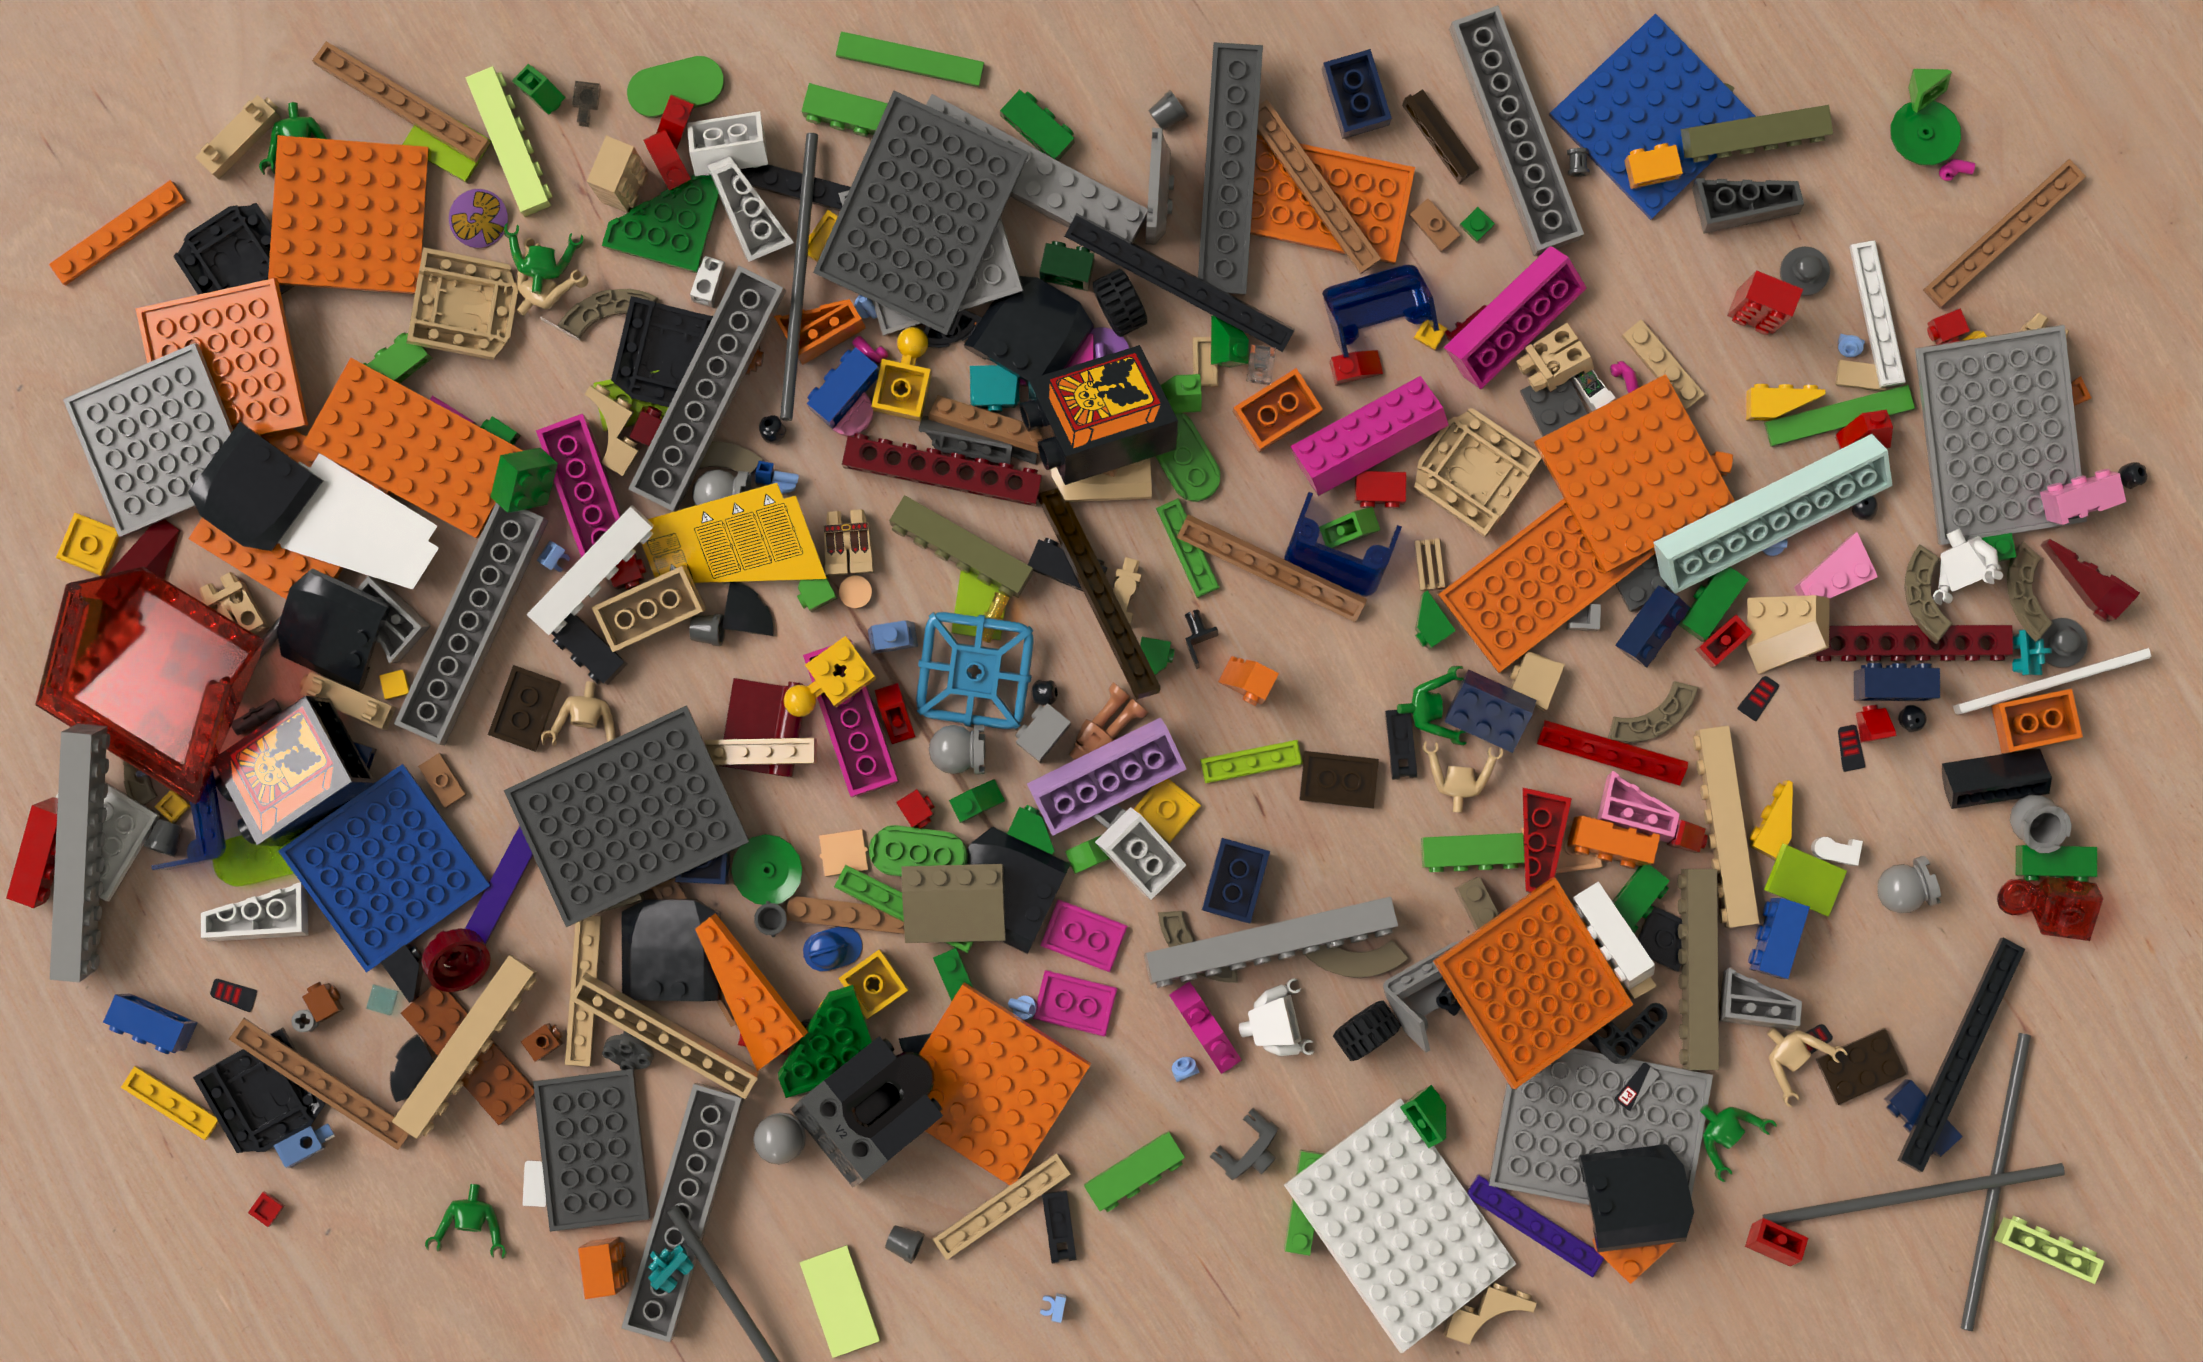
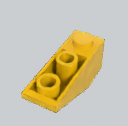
[1746,384,1825,421]
[1749,780,1793,860]

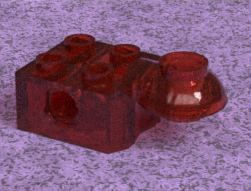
[1997,876,2104,941]

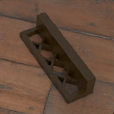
[1402,89,1479,184]

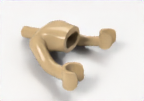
[517,238,589,316]
[541,681,616,746]
[1423,742,1503,813]
[1767,1027,1847,1107]

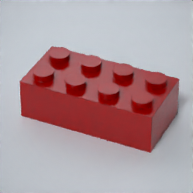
[1727,270,1803,335]

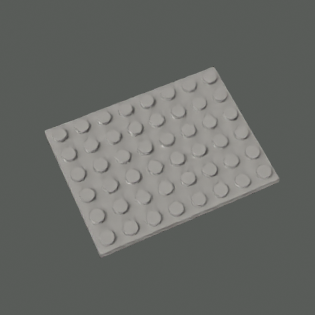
[1915,325,2087,545]
[1489,1048,1713,1205]

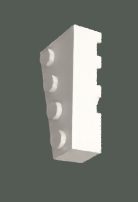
[707,157,794,262]
[201,882,308,942]
[1573,882,1655,990]

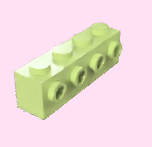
[1994,1216,2105,1284]

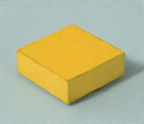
[1413,316,1448,351]
[379,669,410,700]
[154,789,191,824]

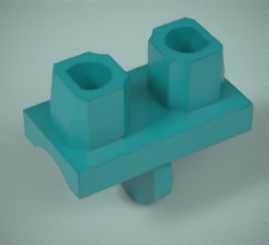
[2012,630,2052,675]
[648,1244,694,1293]

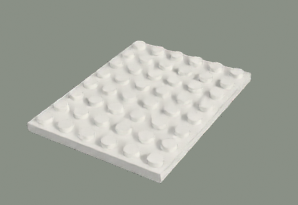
[1284,1098,1516,1353]

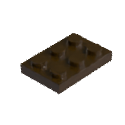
[488,665,561,752]
[1299,751,1379,809]
[1816,1028,1906,1105]

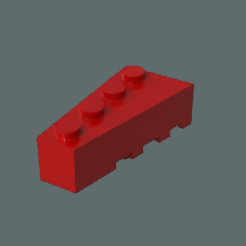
[1522,787,1572,893]
[6,797,58,908]

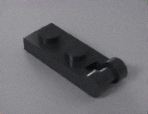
[1385,710,1417,780]
[1042,1190,1077,1264]

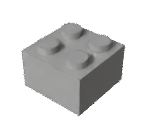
[1015,703,1071,763]

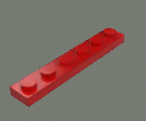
[1537,720,1688,786]

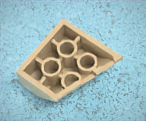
[1747,595,1830,674]

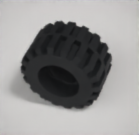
[1093,268,1147,337]
[1333,1000,1401,1061]

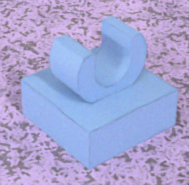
[537,540,570,572]
[1040,1293,1066,1323]

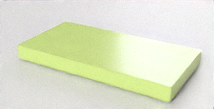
[800,1245,880,1358]

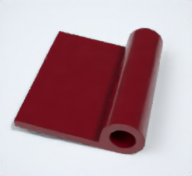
[719,678,803,778]

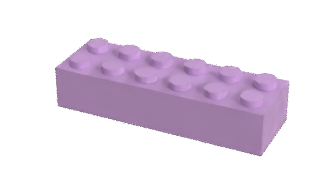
[1027,717,1186,836]

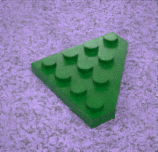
[602,174,720,273]
[778,985,873,1098]

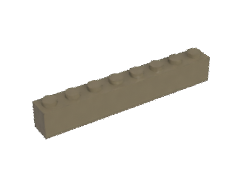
[1677,869,1719,1070]

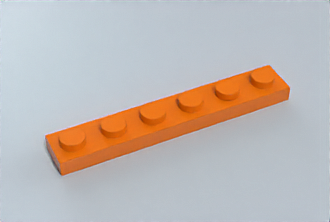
[49,180,187,286]

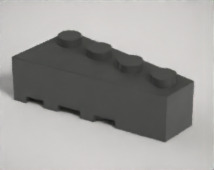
[1692,178,1804,234]

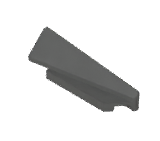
[919,416,1038,464]

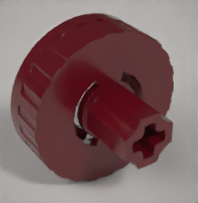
[421,928,491,992]

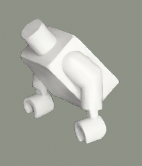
[1933,528,2003,605]
[1239,978,1314,1056]

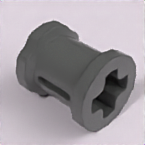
[1567,148,1590,177]

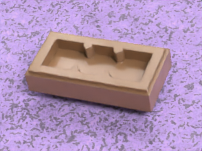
[1409,199,1460,252]
[418,753,467,808]

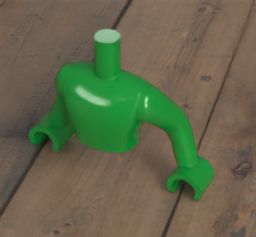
[259,102,327,175]
[504,223,583,294]
[1397,666,1467,745]
[1700,1104,1777,1182]
[425,1184,507,1259]

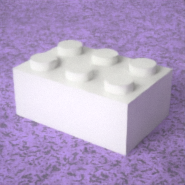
[687,111,768,176]
[1095,807,1186,900]

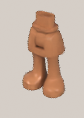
[1069,682,1149,760]

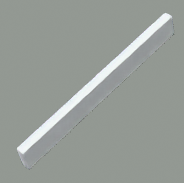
[1953,648,2151,715]

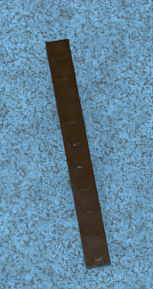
[1038,488,1161,700]

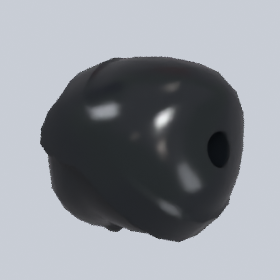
[759,415,786,444]
[2118,462,2148,489]
[1852,496,1878,521]
[1031,680,1058,706]
[1898,705,1927,732]

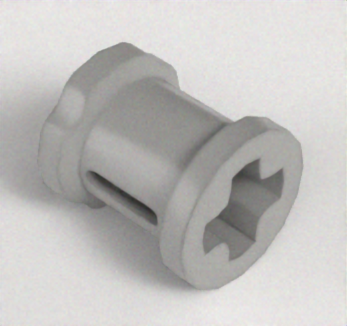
[291,1009,319,1032]

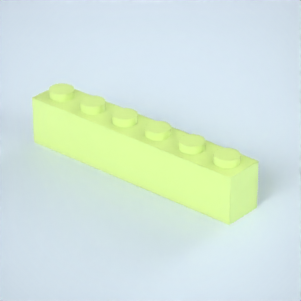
[465,66,553,217]

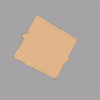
[819,829,868,876]

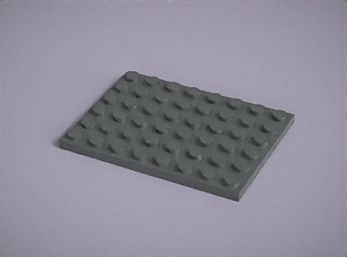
[813,91,1030,335]
[504,705,750,927]

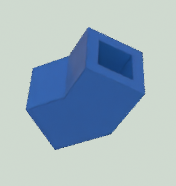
[755,461,774,486]

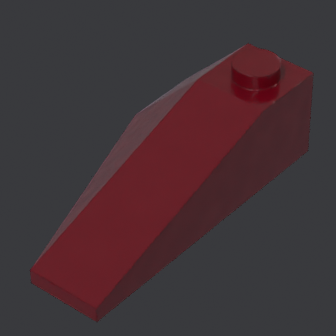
[94,519,181,625]
[2040,539,2140,622]

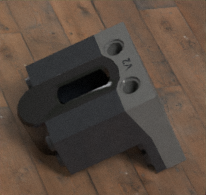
[790,1036,943,1188]

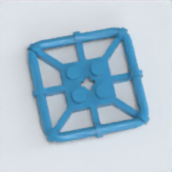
[916,612,1034,729]

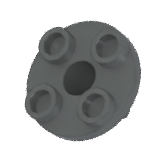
[1780,246,1830,296]
[2040,618,2088,668]
[602,1031,654,1072]

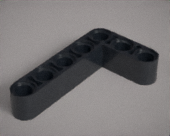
[1587,1003,1668,1064]

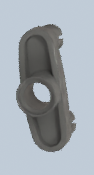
[1210,1108,1279,1181]

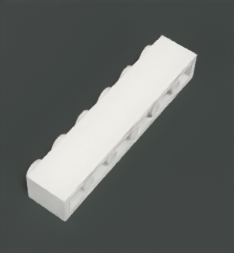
[527,505,654,635]

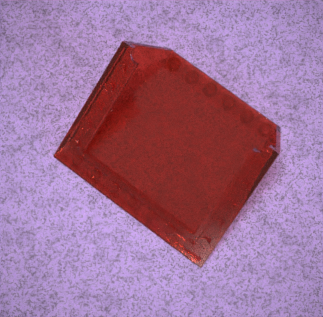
[35,567,264,805]

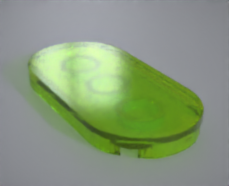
[213,831,305,887]

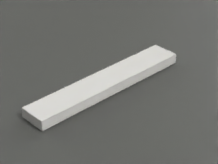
[1849,240,1906,388]

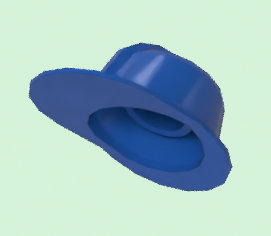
[803,927,862,971]

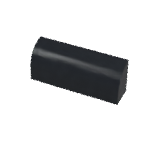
[1942,748,2052,809]

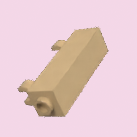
[195,95,281,179]
[300,671,397,730]

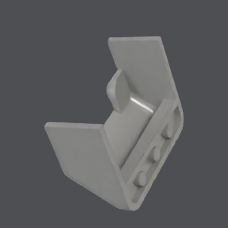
[1383,941,1461,1052]

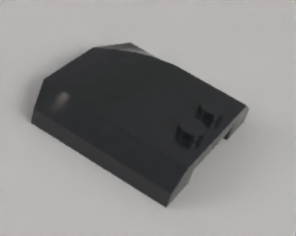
[173,203,294,295]
[964,276,1094,386]
[611,296,713,407]
[188,421,324,551]
[277,568,391,692]
[966,827,1071,954]
[622,899,721,1002]
[193,1027,326,1153]
[1579,1144,1694,1252]

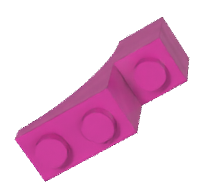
[1169,981,1242,1074]

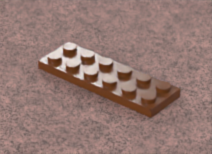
[400,986,534,1125]

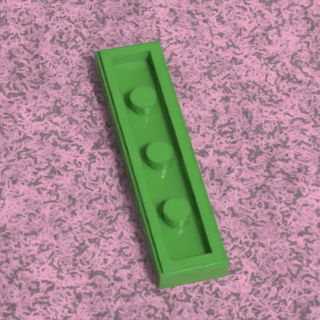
[1156,498,1220,598]

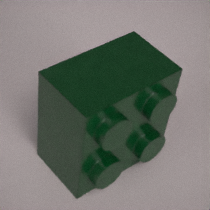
[1039,241,1095,291]

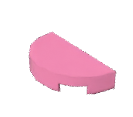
[833,392,873,436]

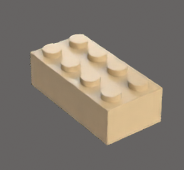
[587,135,649,213]
[592,565,706,652]

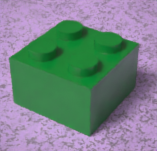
[490,448,558,513]

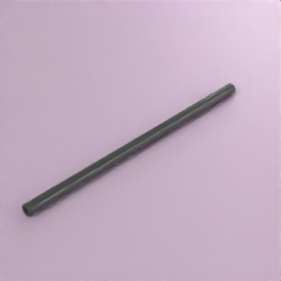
[780,133,818,421]
[1960,1033,2031,1331]
[1763,1163,2065,1225]
[667,1205,780,1362]

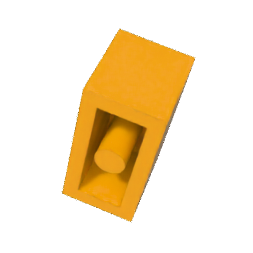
[1624,143,1683,189]

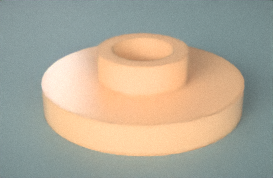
[839,575,872,609]

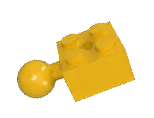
[871,327,932,422]
[784,636,877,717]
[818,949,910,1019]

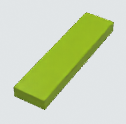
[1200,740,1302,784]

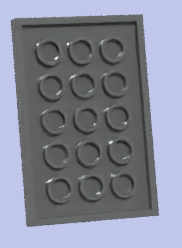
[533,1069,651,1232]

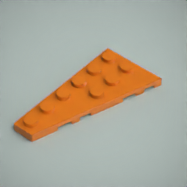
[695,913,808,1071]

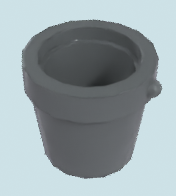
[1148,90,1188,130]
[689,614,725,646]
[144,819,182,857]
[754,901,787,937]
[885,1225,925,1264]

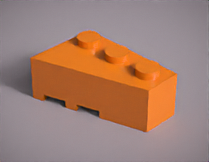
[774,299,866,365]
[1567,816,1660,869]

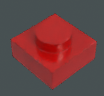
[248,1191,285,1227]

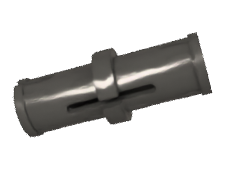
[230,698,282,736]

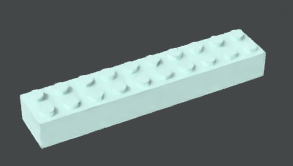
[1653,434,1892,594]

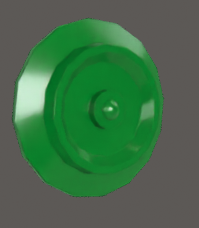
[1890,101,1961,165]
[731,834,803,905]

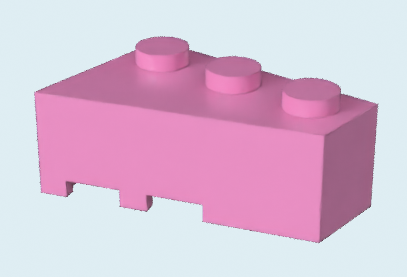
[2040,469,2126,525]
[1794,532,1878,598]
[1597,771,1680,843]

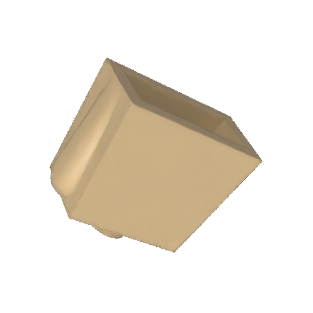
[1510,652,1565,712]

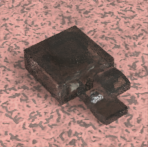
[572,81,601,127]

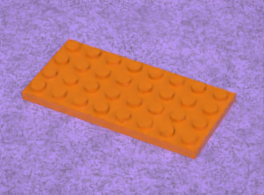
[1250,135,1415,264]
[303,358,523,539]
[1438,498,1656,673]

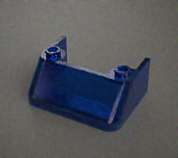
[1322,265,1439,358]
[1284,492,1402,597]
[136,760,226,870]

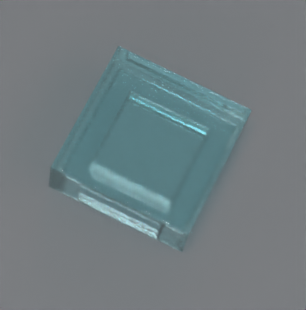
[366,984,399,1015]

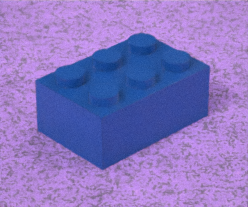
[807,347,879,429]
[1748,898,1810,979]
[103,993,198,1054]

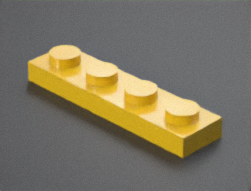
[121,1066,218,1140]

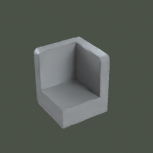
[1567,604,1601,631]
[1092,804,1126,829]

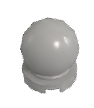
[692,470,751,505]
[928,725,985,774]
[2009,795,2072,853]
[1877,856,1941,913]
[753,1113,806,1165]

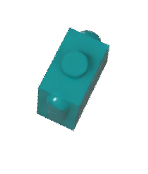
[969,365,1020,412]

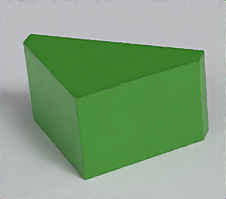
[1908,69,1952,113]
[1065,835,1110,874]

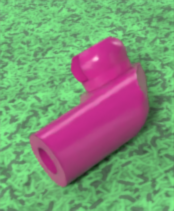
[1939,159,1975,181]
[852,336,888,364]
[1610,361,1639,393]

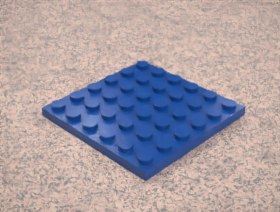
[1549,13,1756,220]
[278,764,490,973]

